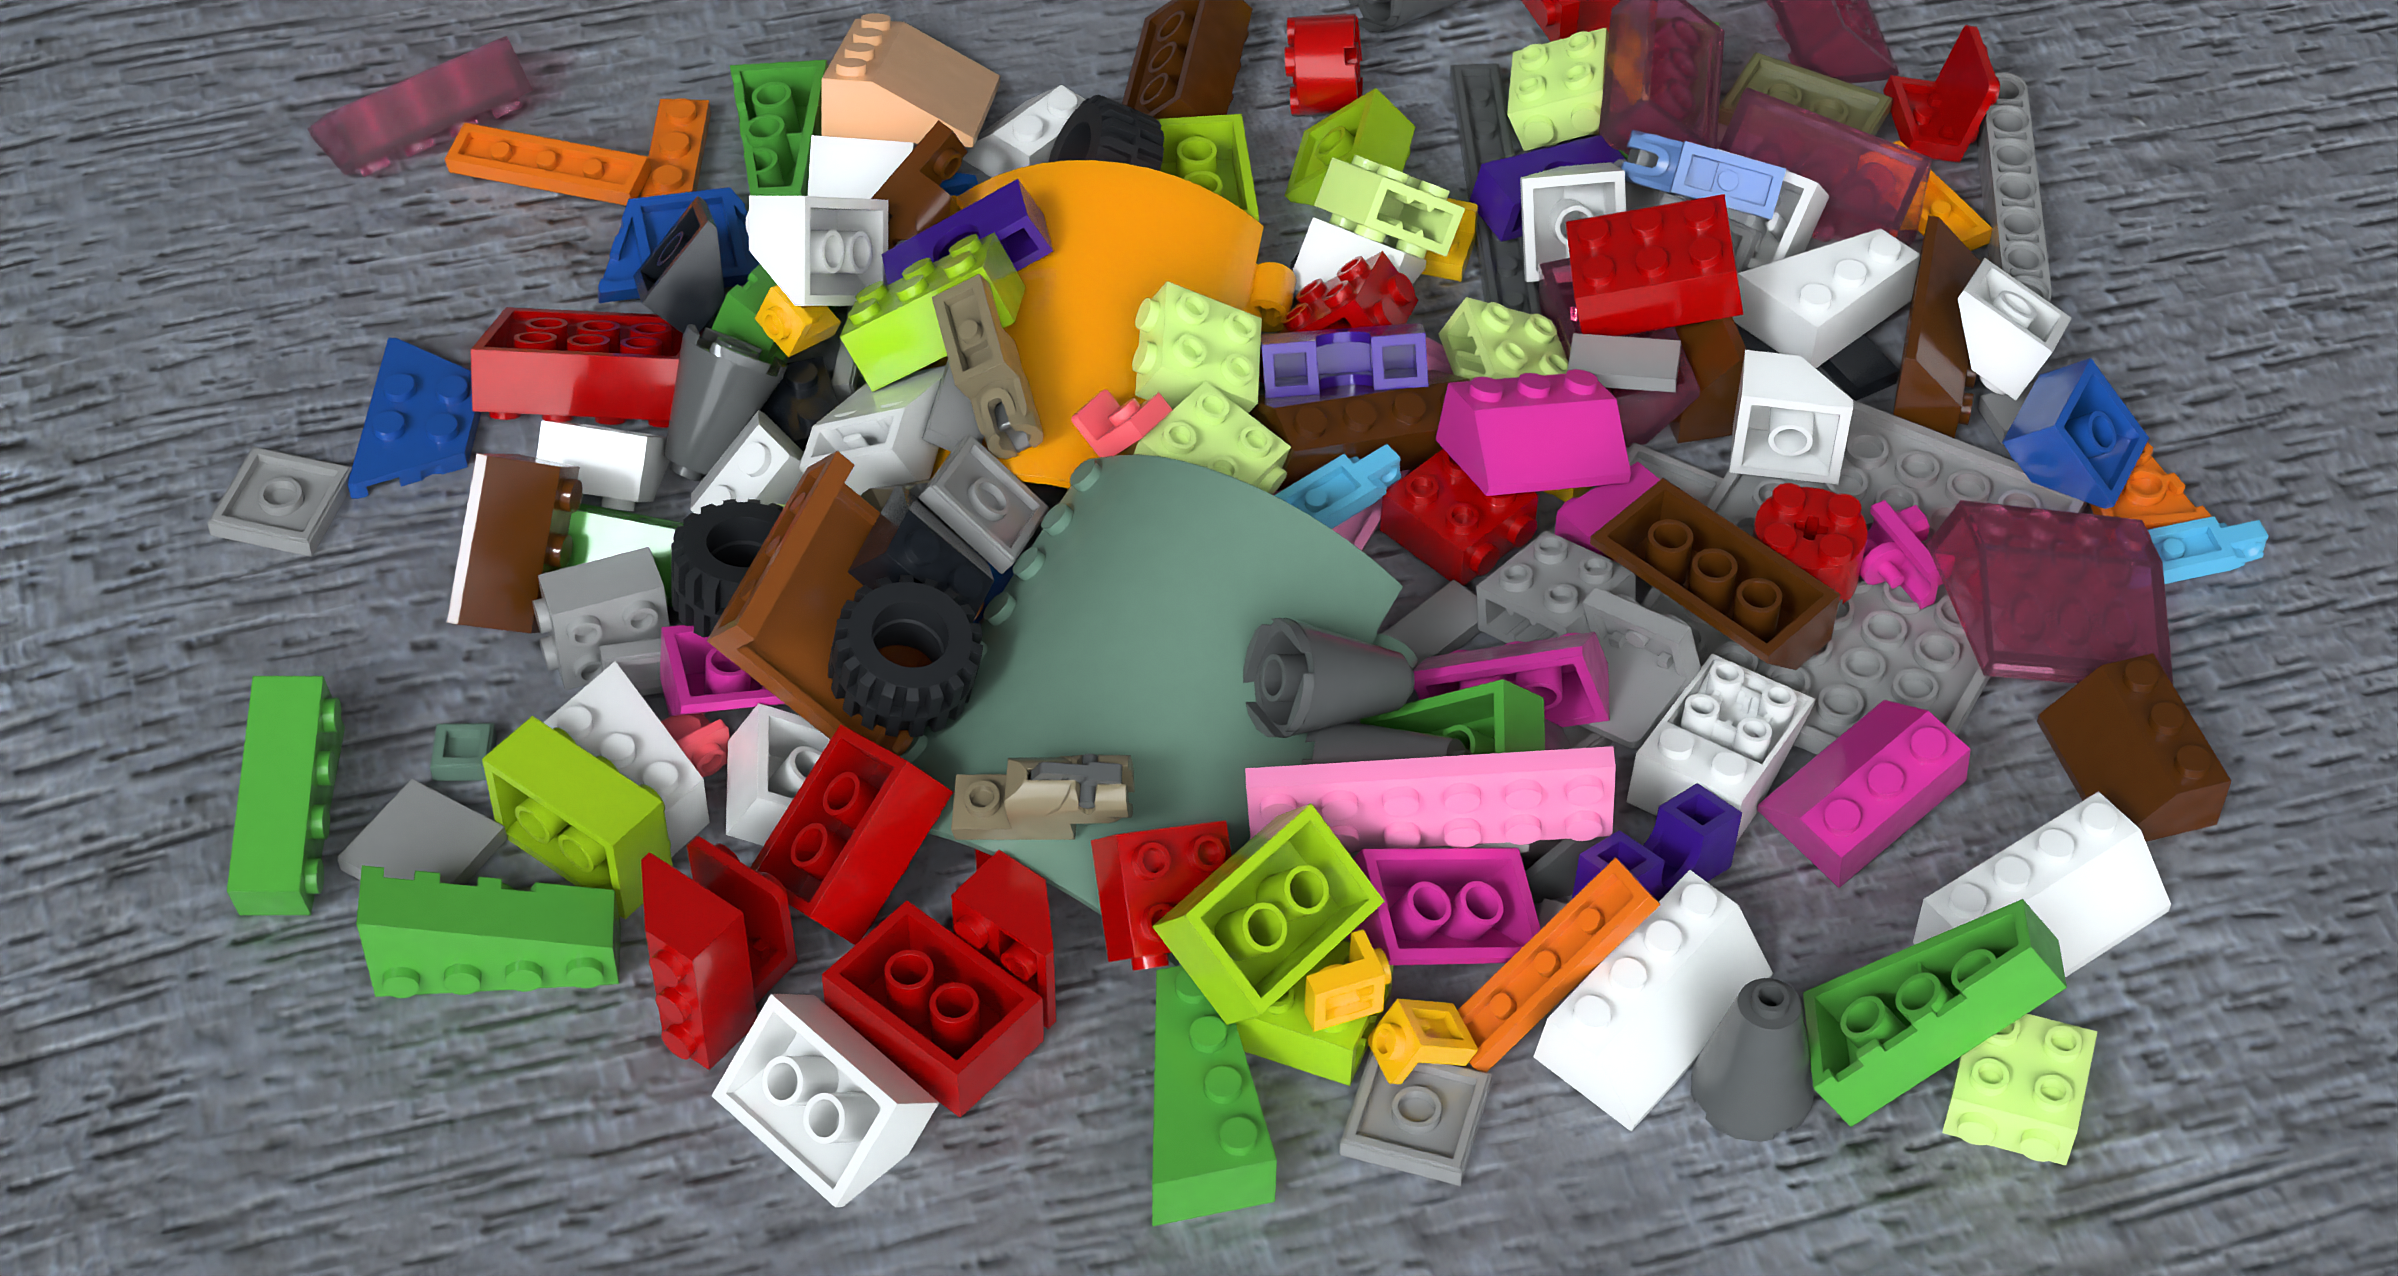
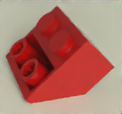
[951,850,1056,1029]

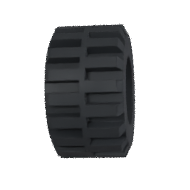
[1048,95,1164,171]
[671,499,783,638]
[828,575,983,738]

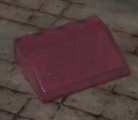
[1926,500,2173,684]

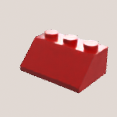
[641,852,757,1071]

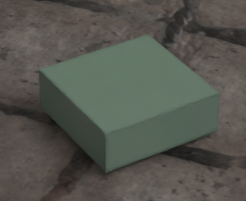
[430,723,497,781]

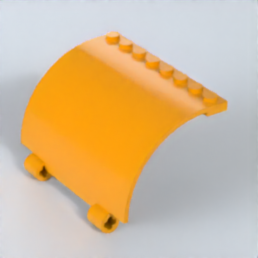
[915,160,1297,489]

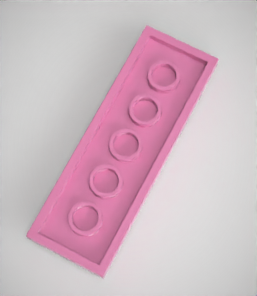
[1245,746,1616,854]

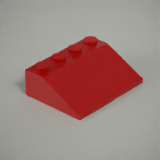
[471,307,704,428]

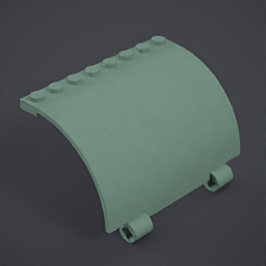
[900,454,1418,967]

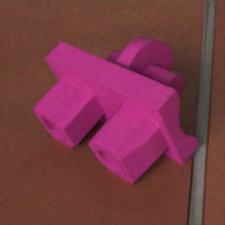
[1860,500,1960,609]

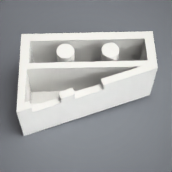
[1733,228,1921,368]
[543,661,710,857]

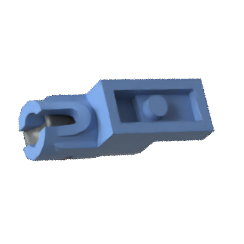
[1621,129,1786,220]

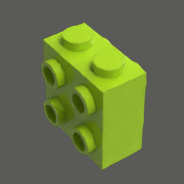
[1236,940,1394,1086]

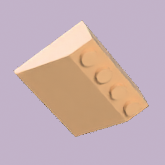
[822,13,1000,148]

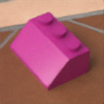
[1435,369,1631,496]
[660,625,786,716]
[1413,632,1610,727]
[1757,700,1971,888]
[1346,848,1541,965]

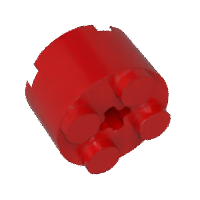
[1285,13,1363,116]
[1752,483,1868,604]

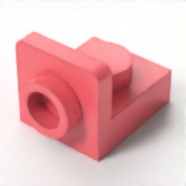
[1071,389,1172,457]
[661,713,730,777]

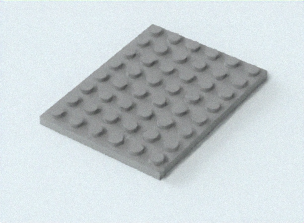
[1640,400,2087,755]

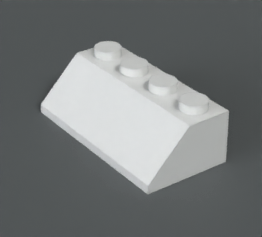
[1913,791,2171,977]
[1533,870,1773,1132]

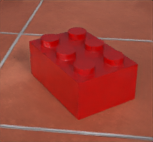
[1566,194,1744,336]
[750,724,953,945]
[822,900,1044,1118]

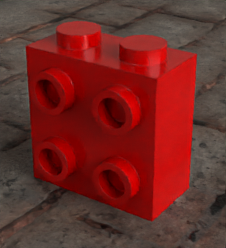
[1380,449,1539,586]
[1091,820,1232,971]

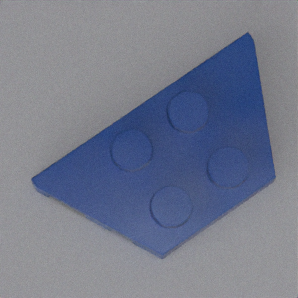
[598,187,760,303]
[348,337,481,499]

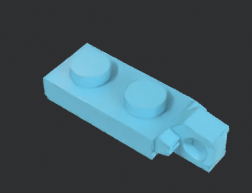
[1274,444,1401,529]
[2108,516,2269,591]

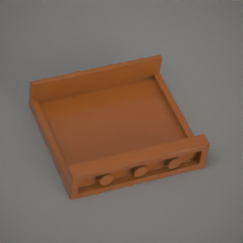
[707,450,984,756]

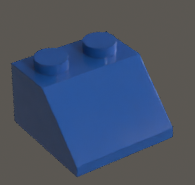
[2002,358,2149,509]

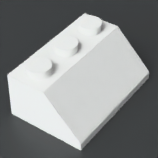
[746,196,888,306]
[712,994,939,1207]

